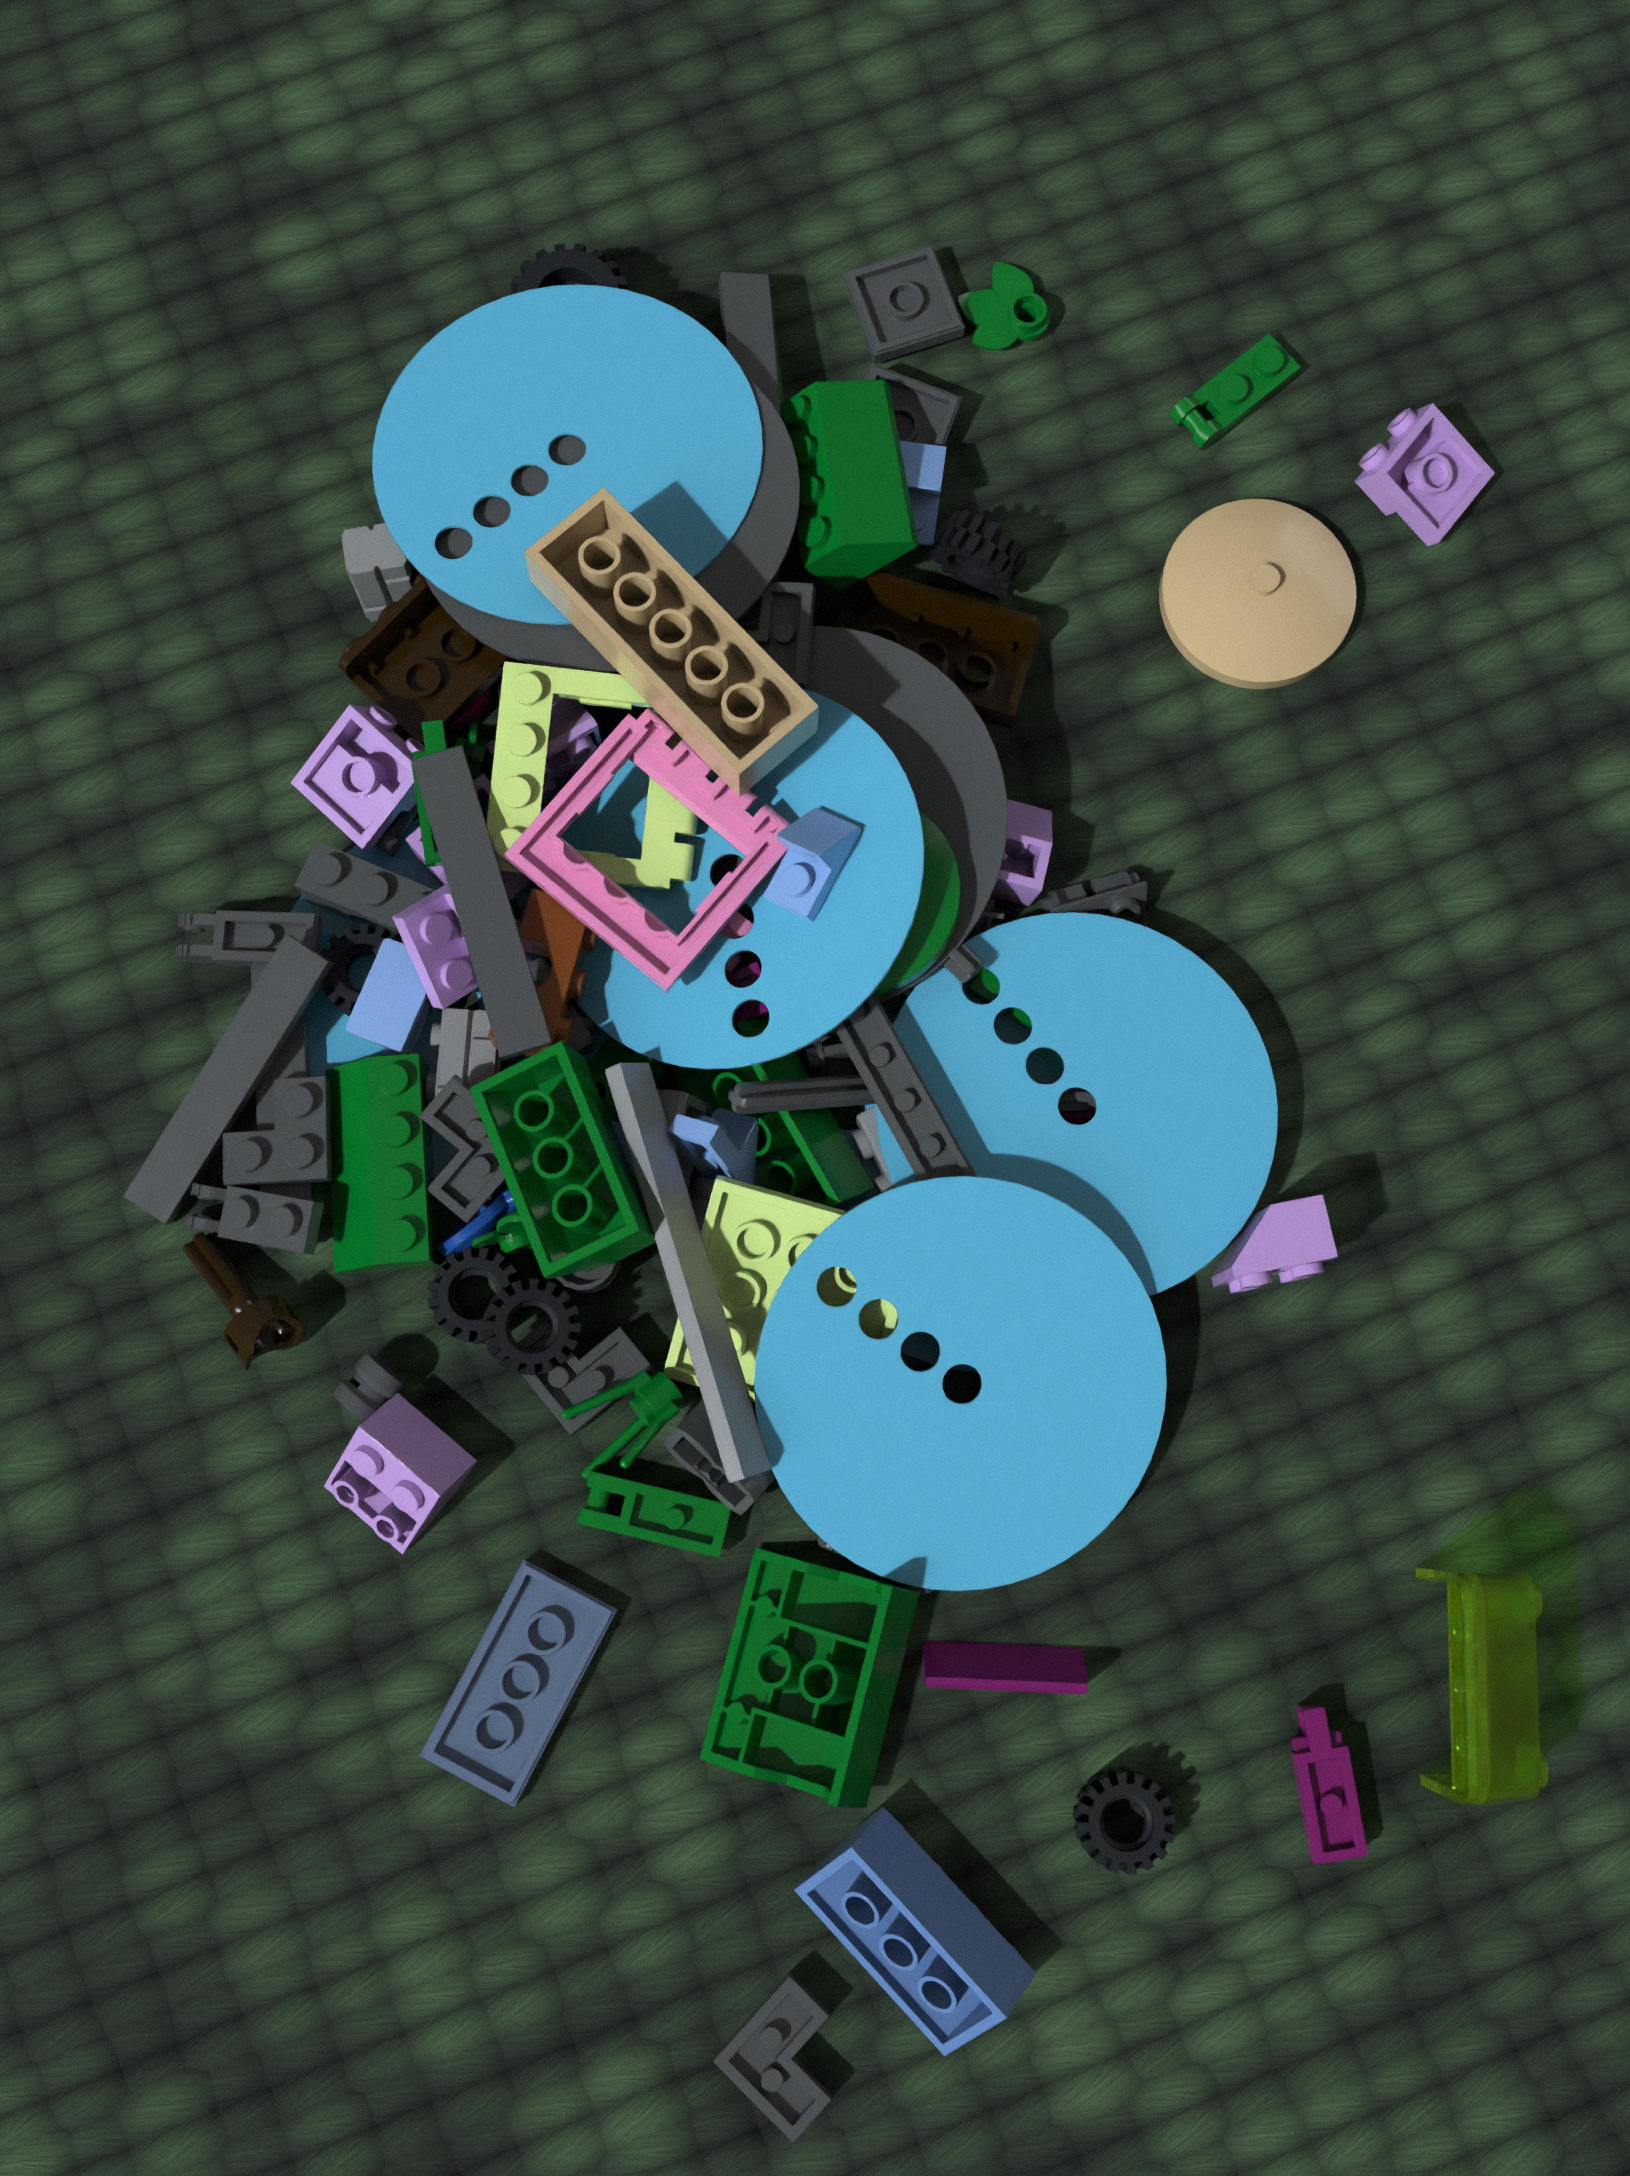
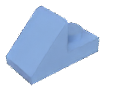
[900,441,947,547]
[763,807,862,922]
[667,1108,759,1185]

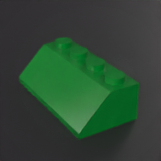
[780,380,919,592]
[672,1016,875,1210]
[469,1041,656,1279]
[325,1053,439,1274]

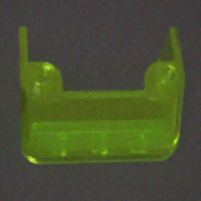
[1416,1567,1548,1805]

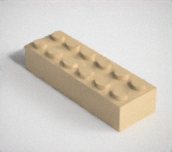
[524,487,819,798]

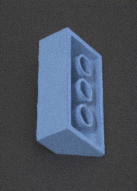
[794,1806,1036,2056]

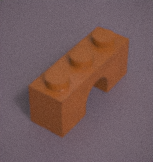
[488,888,599,1056]

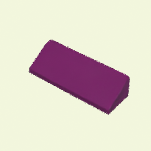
[922,1641,1088,1694]

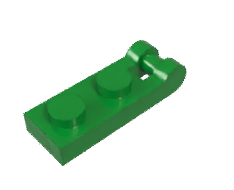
[1169,333,1301,451]
[576,1471,731,1558]

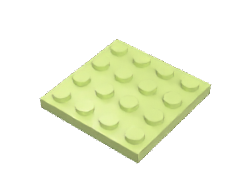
[663,1175,898,1403]

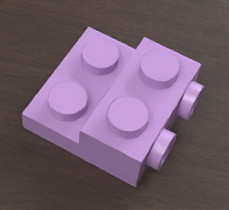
[1354,403,1495,546]
[291,704,425,850]
[392,876,533,1009]

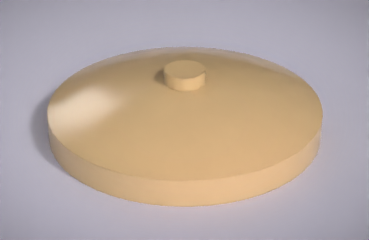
[1159,499,1357,689]

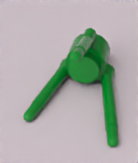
[561,1369,685,1479]

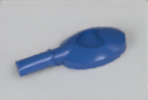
[436,1188,517,1256]

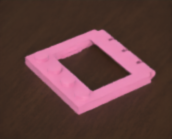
[504,707,790,993]

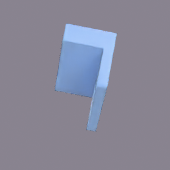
[345,938,434,1055]

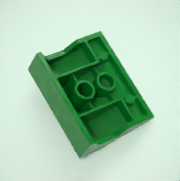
[699,1547,920,1808]

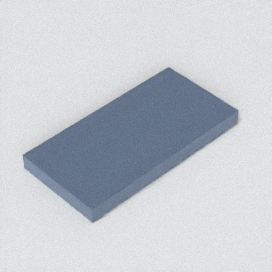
[420,1559,618,1807]

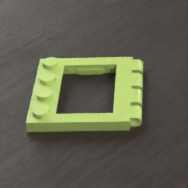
[487,661,698,891]

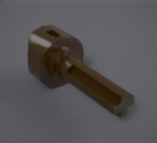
[183,1232,306,1370]

